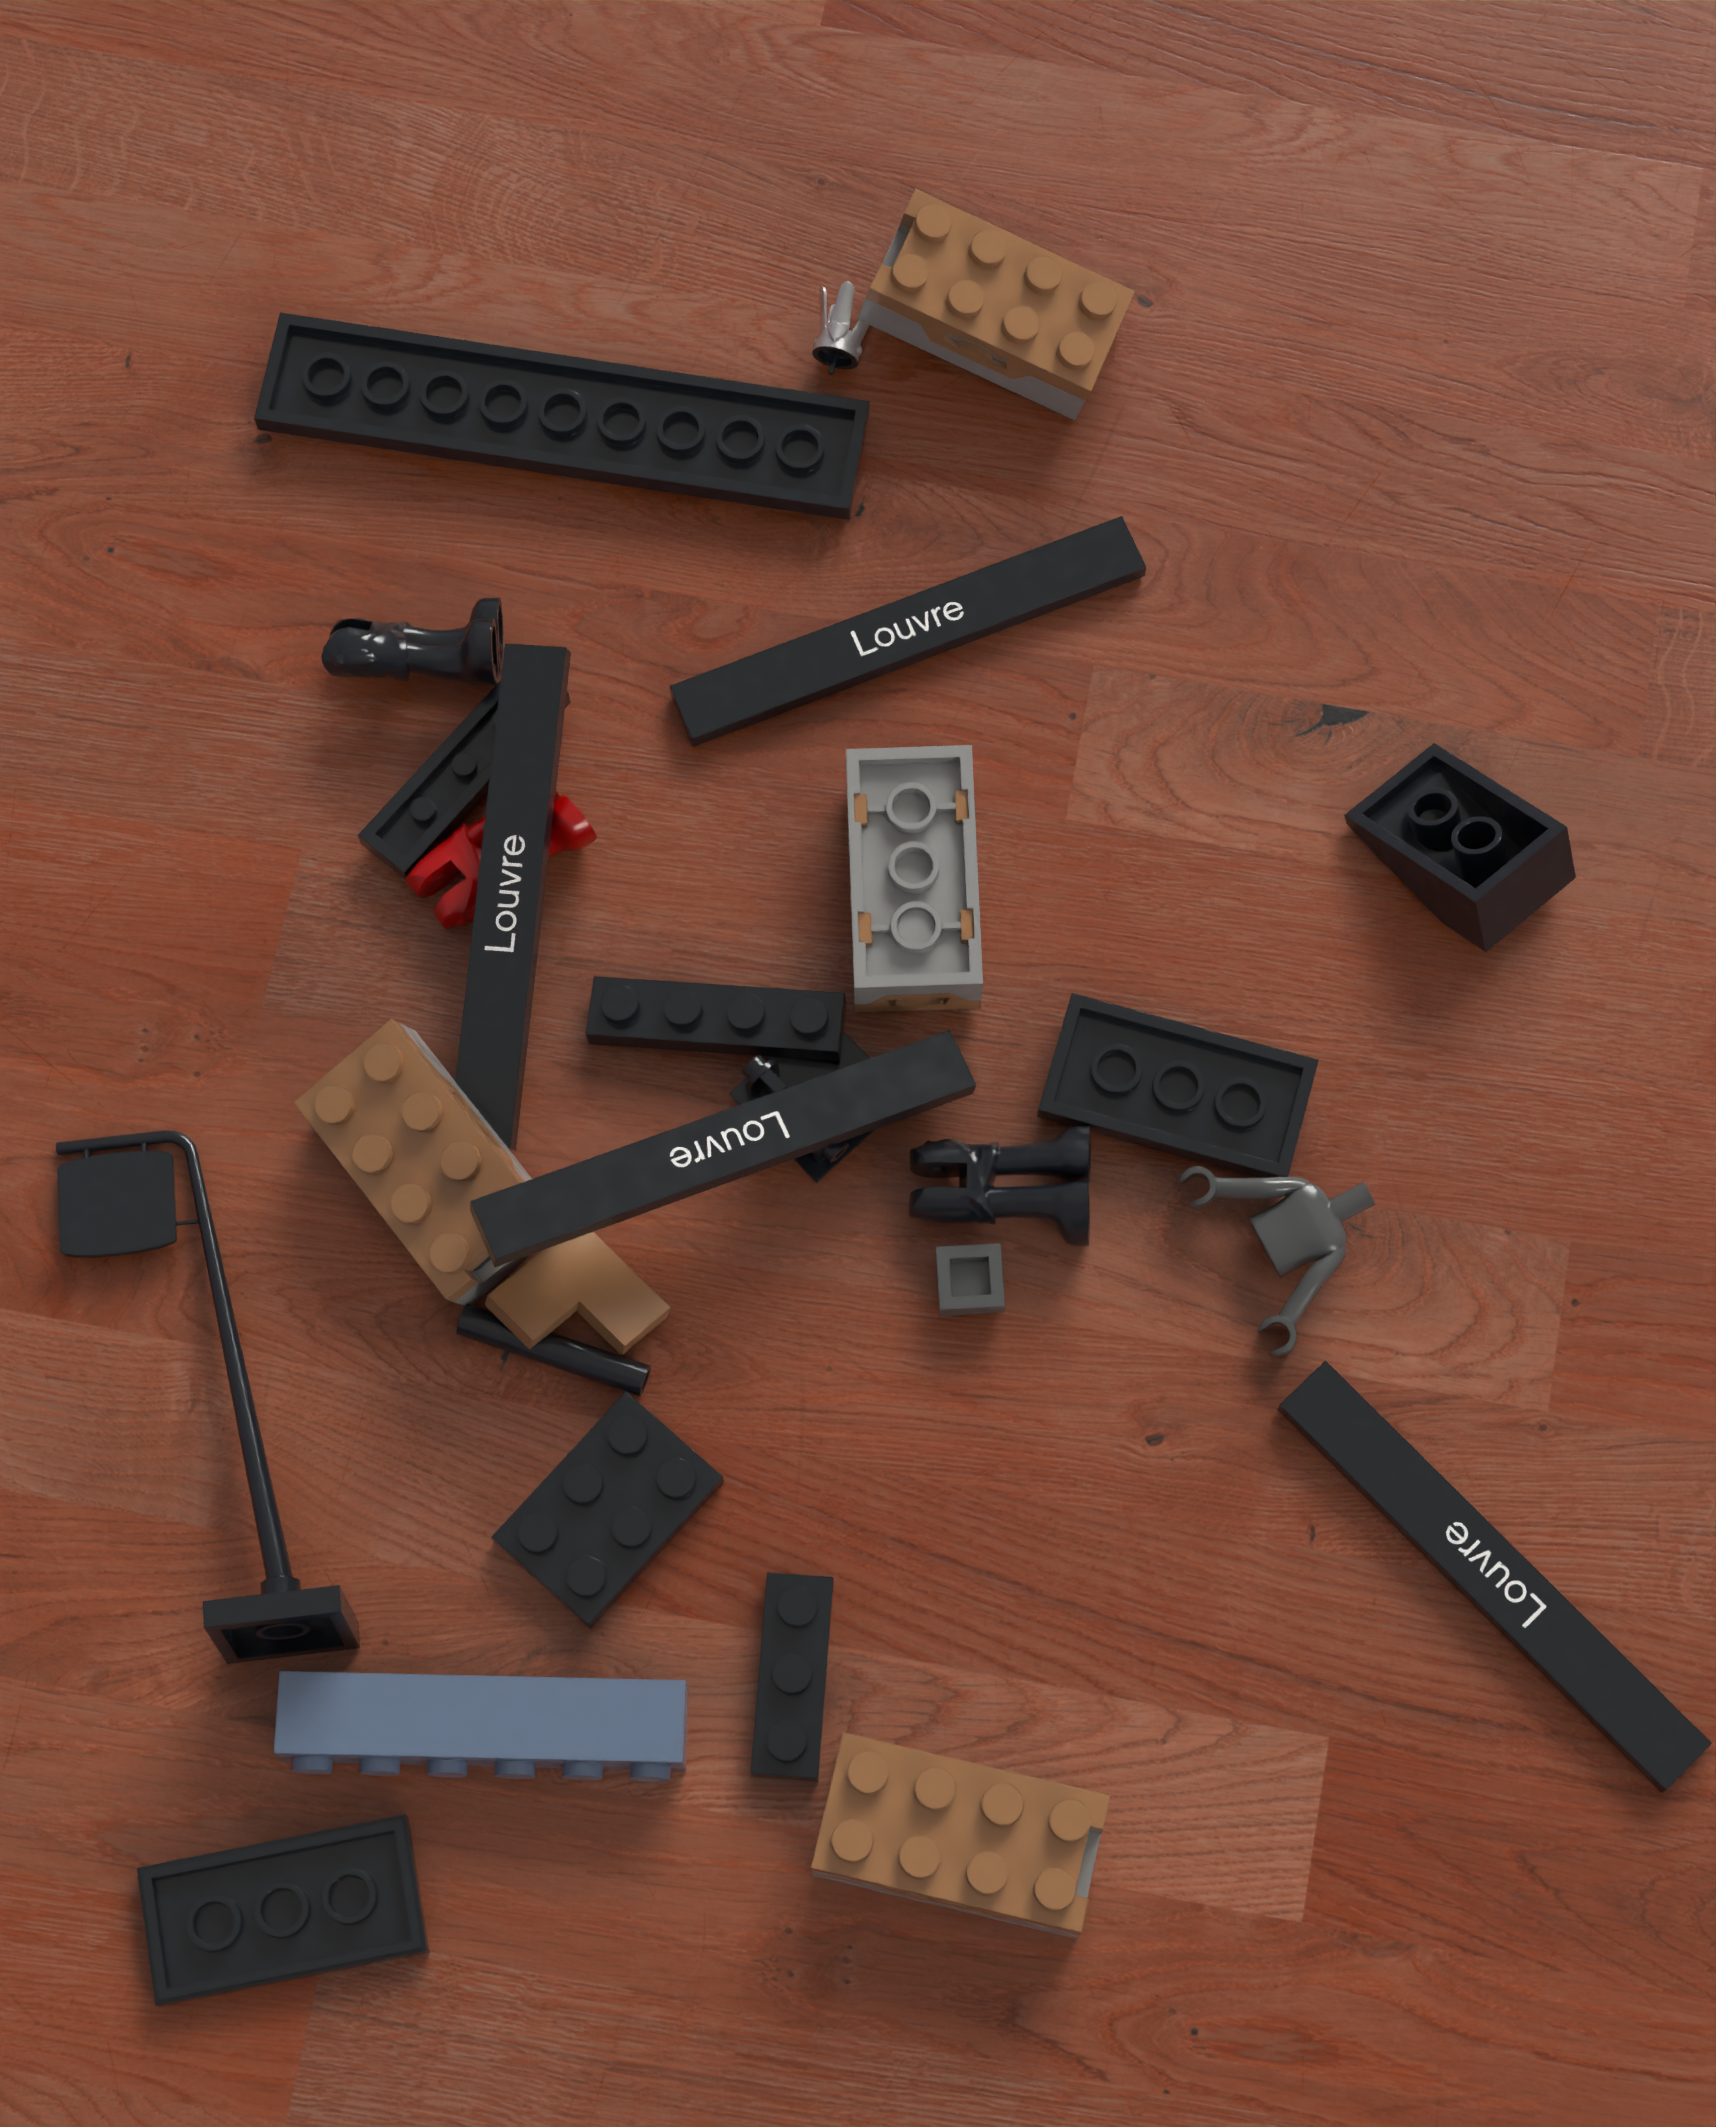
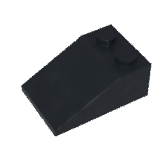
[1344,743,1576,952]

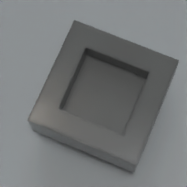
[935,1243,1005,1316]

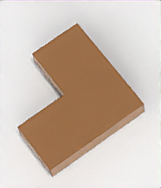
[485,1232,671,1356]

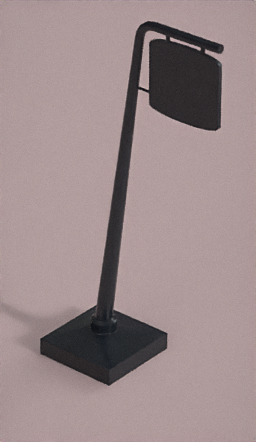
[56,1130,360,1664]

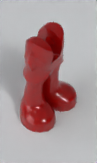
[405,790,597,930]

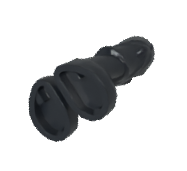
[321,597,504,686]
[909,1126,1091,1246]

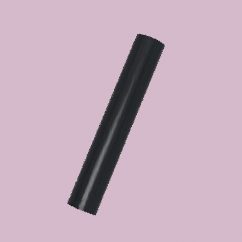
[456,1304,651,1397]

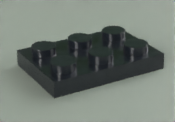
[492,1391,724,1629]

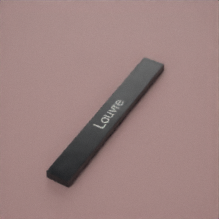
[669,516,1146,747]
[455,644,571,1151]
[470,1030,977,1267]
[1277,1360,1712,1793]

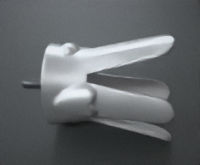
[812,281,869,375]

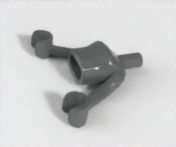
[1179,1166,1375,1357]

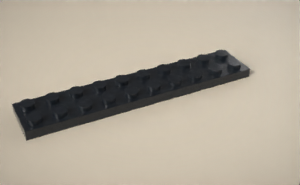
[254,312,870,520]

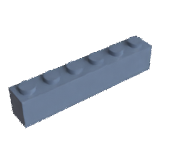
[274,1671,689,1782]

